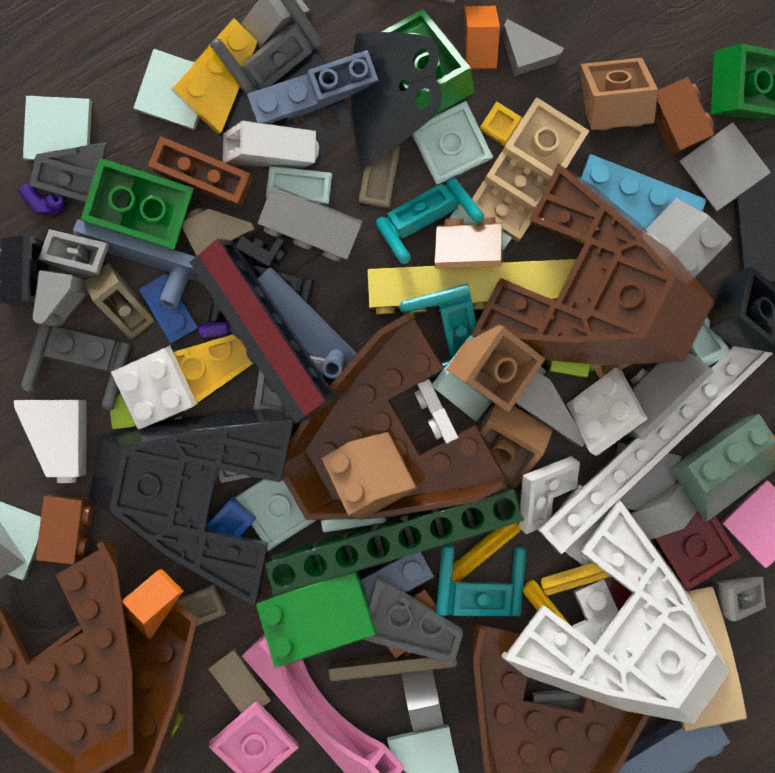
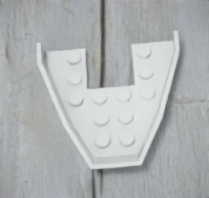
[501,501,731,724]

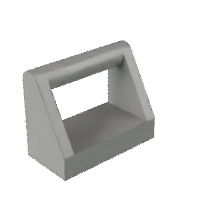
[33,271,88,327]

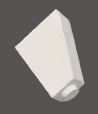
[222,121,319,168]
[14,400,87,483]

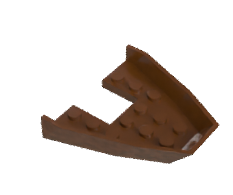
[471,163,714,365]
[282,312,508,520]
[0,541,133,773]
[31,595,197,773]
[473,623,650,773]

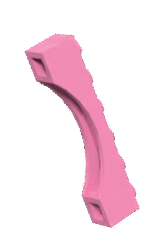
[242,634,405,773]

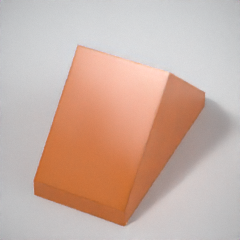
[464,6,500,70]
[122,569,183,639]

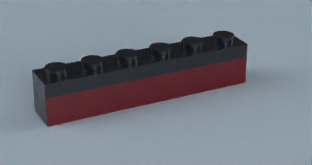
[189,239,337,423]

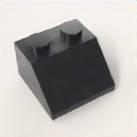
[0,235,49,306]
[709,266,775,353]

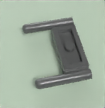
[210,0,323,96]
[21,324,132,410]

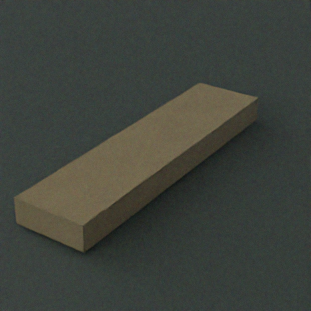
[329,653,457,681]

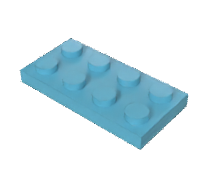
[580,154,707,229]

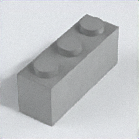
[258,185,362,261]

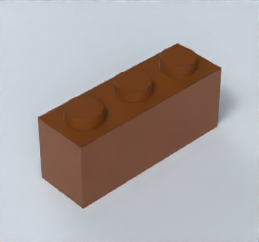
[148,136,254,209]

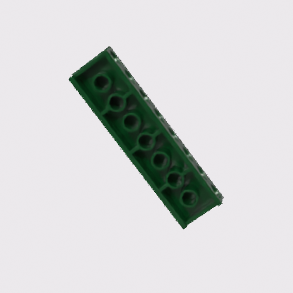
[265,484,525,596]

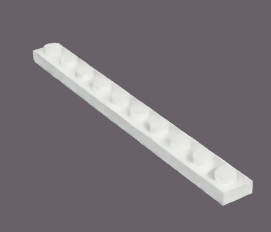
[538,346,773,554]

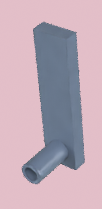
[73,219,197,309]
[258,267,357,379]

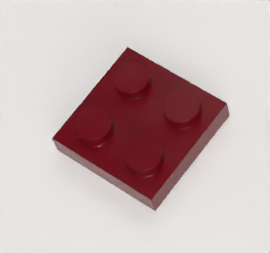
[654,511,741,591]

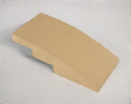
[472,97,589,243]
[681,586,747,732]

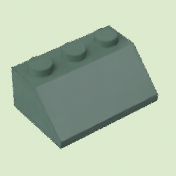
[670,414,775,522]

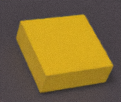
[480,101,523,146]

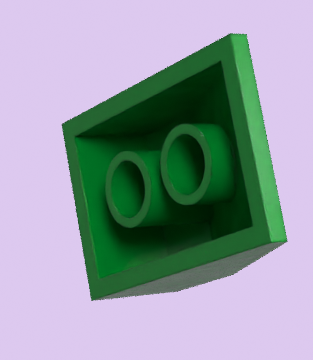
[381,9,475,116]
[711,43,775,120]
[80,158,194,250]
[256,571,377,668]

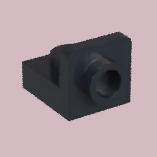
[236,236,288,268]

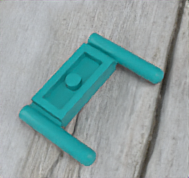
[375,178,484,264]
[399,284,476,380]
[436,544,526,616]

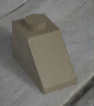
[182,208,257,256]
[83,263,156,340]

